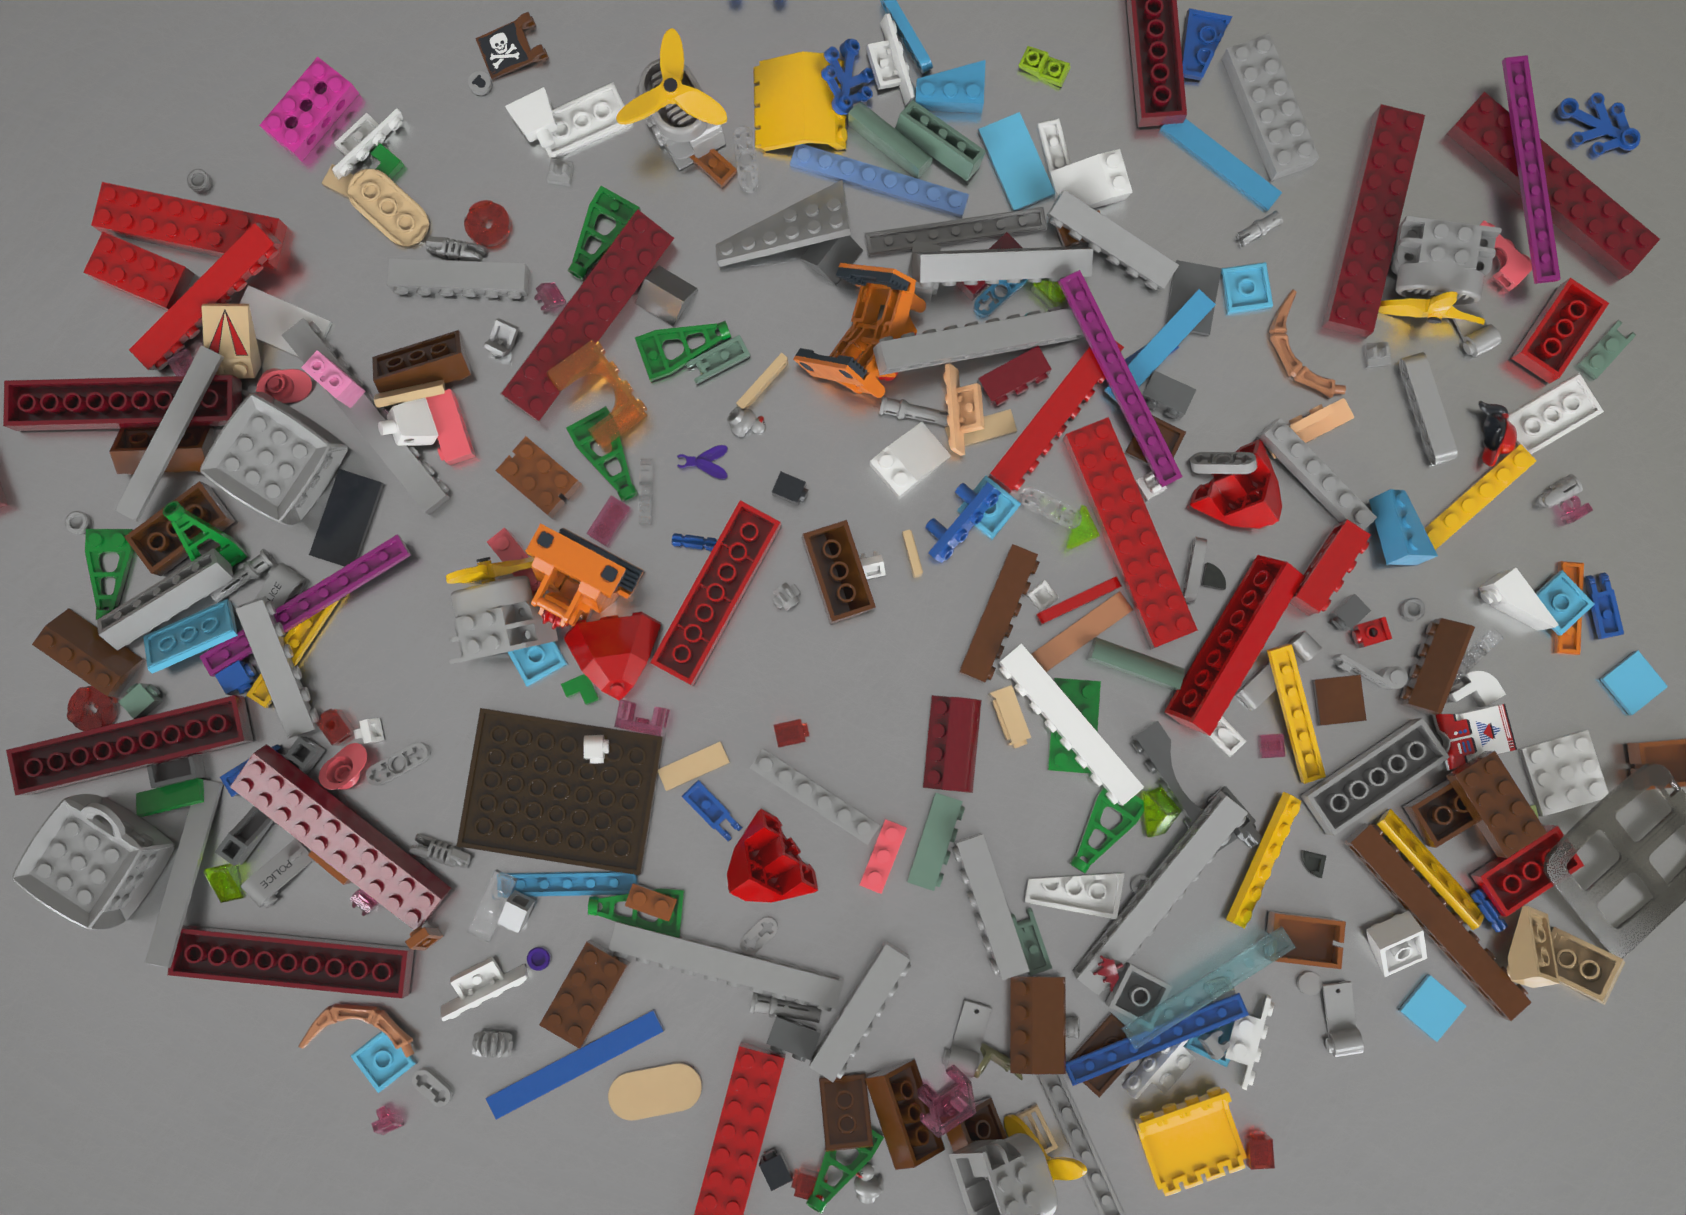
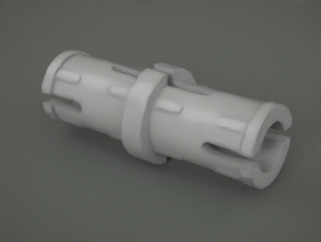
[1236,211,1283,246]

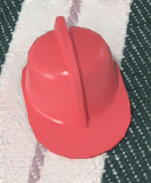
[256,368,312,403]
[319,743,367,790]

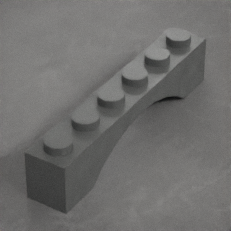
[1132,721,1238,853]
[215,737,325,866]

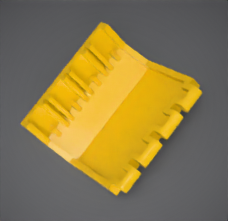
[753,51,848,151]
[1135,1087,1247,1196]

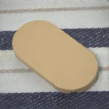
[348,169,429,247]
[608,1062,702,1120]

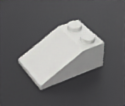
[1049,149,1132,208]
[870,422,951,500]
[1478,568,1559,631]

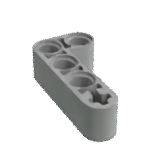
[1236,631,1322,711]

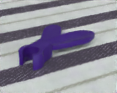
[677,445,728,479]

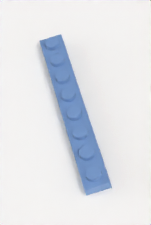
[790,144,969,218]

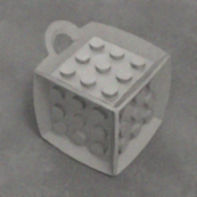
[200,392,348,525]
[12,794,175,930]

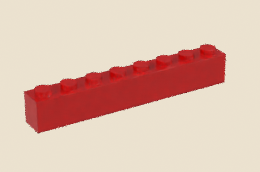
[129,223,282,370]
[989,341,1124,493]

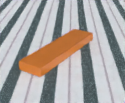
[1554,561,1584,655]

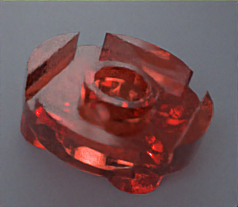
[464,200,511,247]
[67,686,117,731]

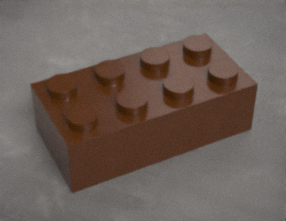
[125,481,235,576]
[1446,751,1547,858]
[1403,779,1476,848]
[539,939,631,1049]

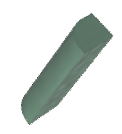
[848,102,933,179]
[1087,637,1185,691]

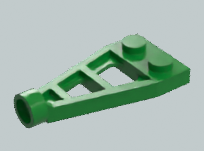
[567,186,641,280]
[635,321,732,381]
[566,406,638,502]
[163,501,248,567]
[85,529,134,620]
[1070,786,1149,874]
[588,888,684,938]
[806,1129,884,1214]

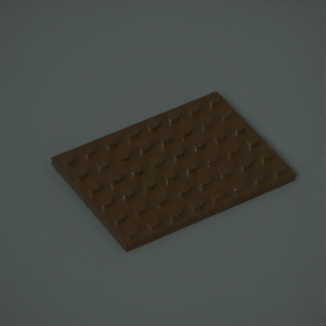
[456,708,664,875]

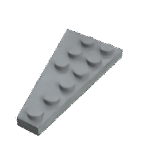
[716,180,851,267]

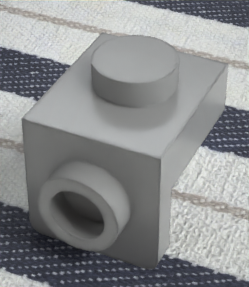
[483,318,520,357]

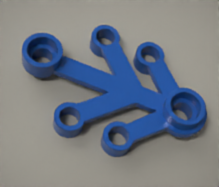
[821,39,875,115]
[1557,92,1640,157]

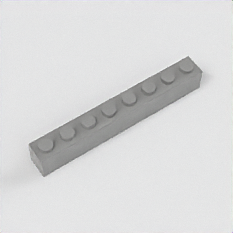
[912,246,1093,287]

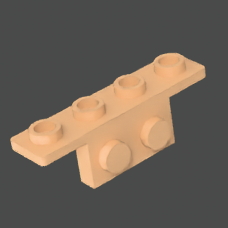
[943,363,985,456]
[1267,398,1354,459]

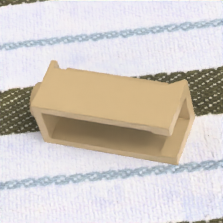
[989,685,1031,748]

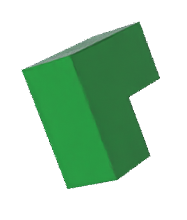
[371,143,404,180]
[561,674,600,705]

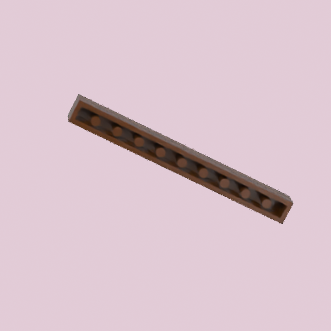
[1344,823,1532,1021]

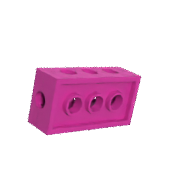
[259,57,359,162]

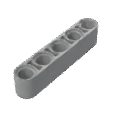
[1399,352,1458,465]

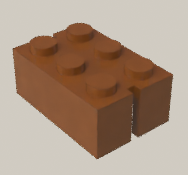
[495,436,582,518]
[1627,738,1686,790]
[1264,911,1346,969]

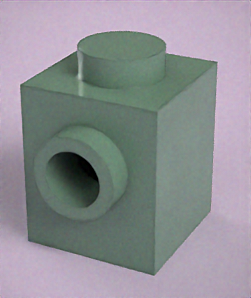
[119,683,163,719]

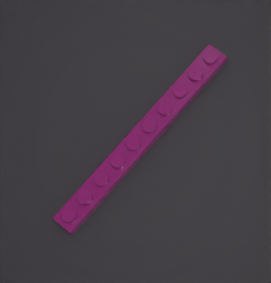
[1502,55,1561,284]
[1058,270,1183,487]
[199,534,411,677]

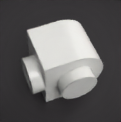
[584,735,609,764]

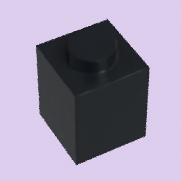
[772,471,809,506]
[759,1149,793,1191]

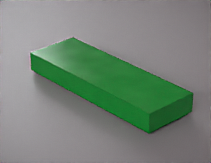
[136,778,204,817]

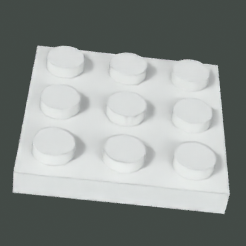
[1519,730,1610,816]

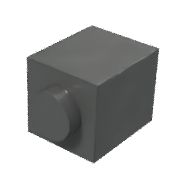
[1329,594,1371,631]

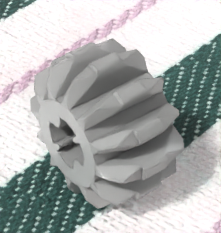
[472,1031,513,1058]

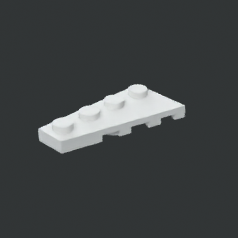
[1024,873,1125,919]

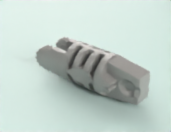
[426,236,487,262]
[409,834,471,868]

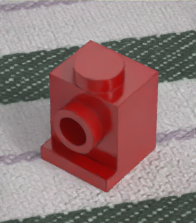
[1352,617,1392,648]

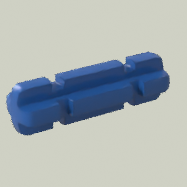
[671,533,717,551]
[1470,889,1508,932]

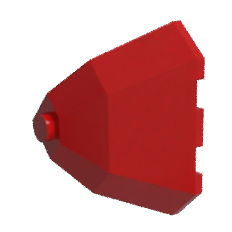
[1190,439,1282,528]
[564,612,661,701]
[727,809,818,903]

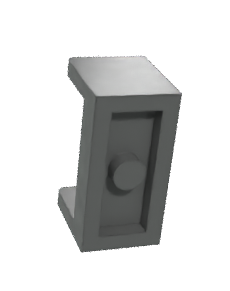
[147,755,207,788]

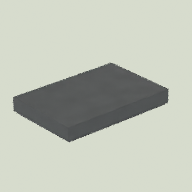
[1164,260,1221,336]

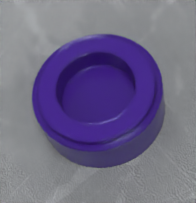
[527,946,551,971]

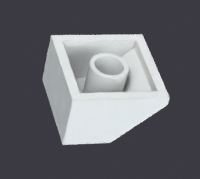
[1366,910,1427,977]

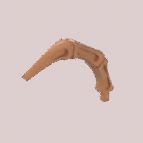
[1269,289,1346,398]
[298,1003,415,1058]

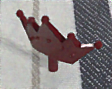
[1093,955,1123,992]

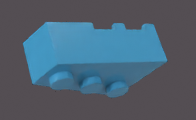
[915,60,986,113]
[1369,489,1438,566]

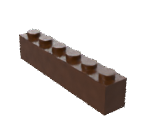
[958,544,1040,683]

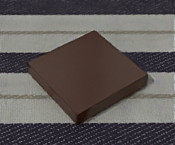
[1124,415,1186,465]
[1313,675,1367,726]

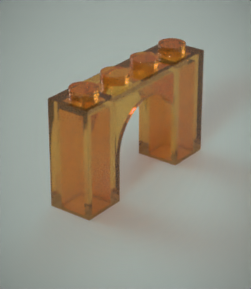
[546,340,647,449]

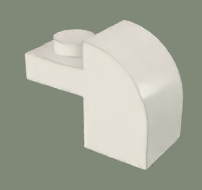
[1447,671,1506,707]

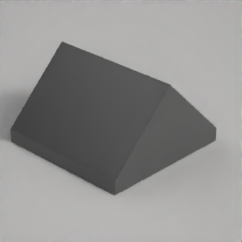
[800,235,863,286]
[635,266,698,327]

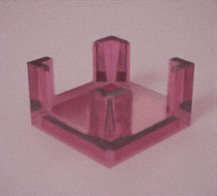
[614,699,671,737]
[917,1065,976,1138]

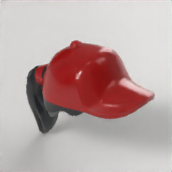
[1478,401,1517,467]

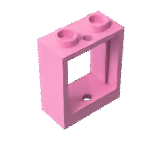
[301,350,366,408]

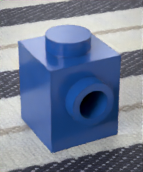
[215,660,256,695]

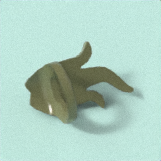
[974,1043,1023,1080]

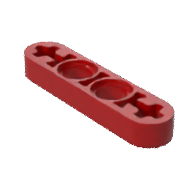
[1036,576,1122,625]

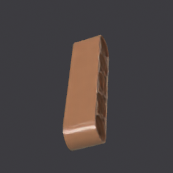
[1031,591,1133,672]

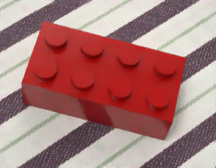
[83,232,195,311]
[1511,278,1609,384]
[1290,519,1371,616]
[1471,825,1585,917]

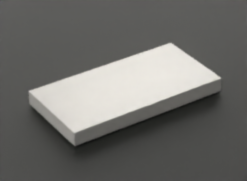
[545,82,633,159]
[239,285,332,357]
[1508,373,1604,454]

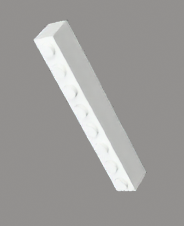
[999,643,1144,806]

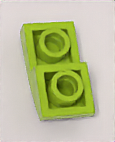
[1018,46,1071,87]

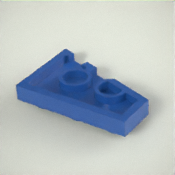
[1182,8,1233,80]

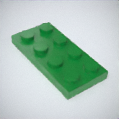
[1047,678,1101,774]

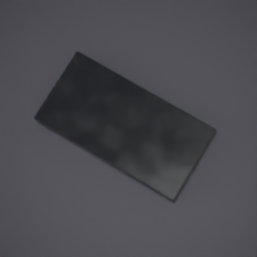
[309,469,384,567]

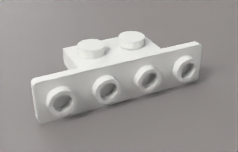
[866,13,916,106]
[332,108,403,180]
[441,956,528,1021]
[1225,995,1275,1090]
[1122,1040,1196,1099]

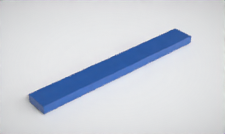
[1066,993,1249,1086]
[485,1010,664,1120]

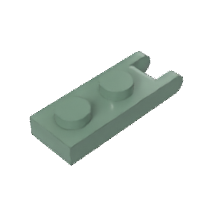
[1577,320,1636,380]
[686,335,751,384]
[1011,908,1052,976]

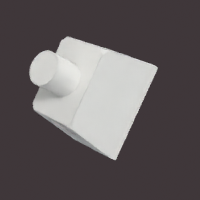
[505,87,558,148]
[378,398,439,446]

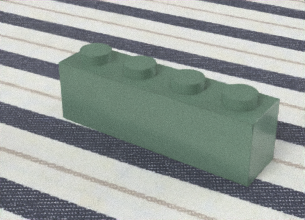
[895,100,986,181]
[907,792,965,891]

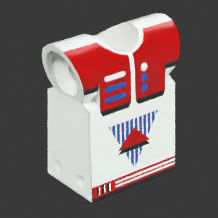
[1433,704,1517,771]

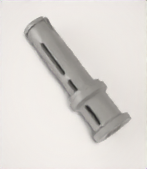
[879,395,949,426]
[210,549,276,603]
[749,992,822,1023]

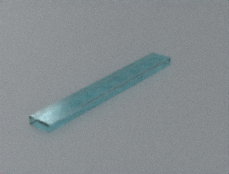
[1121,927,1296,1050]

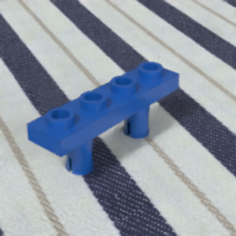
[925,482,1001,563]

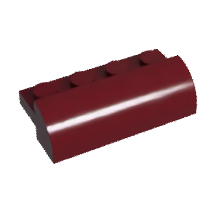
[923,695,982,793]

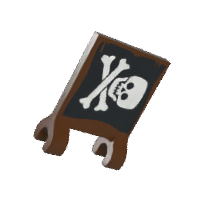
[475,12,549,80]

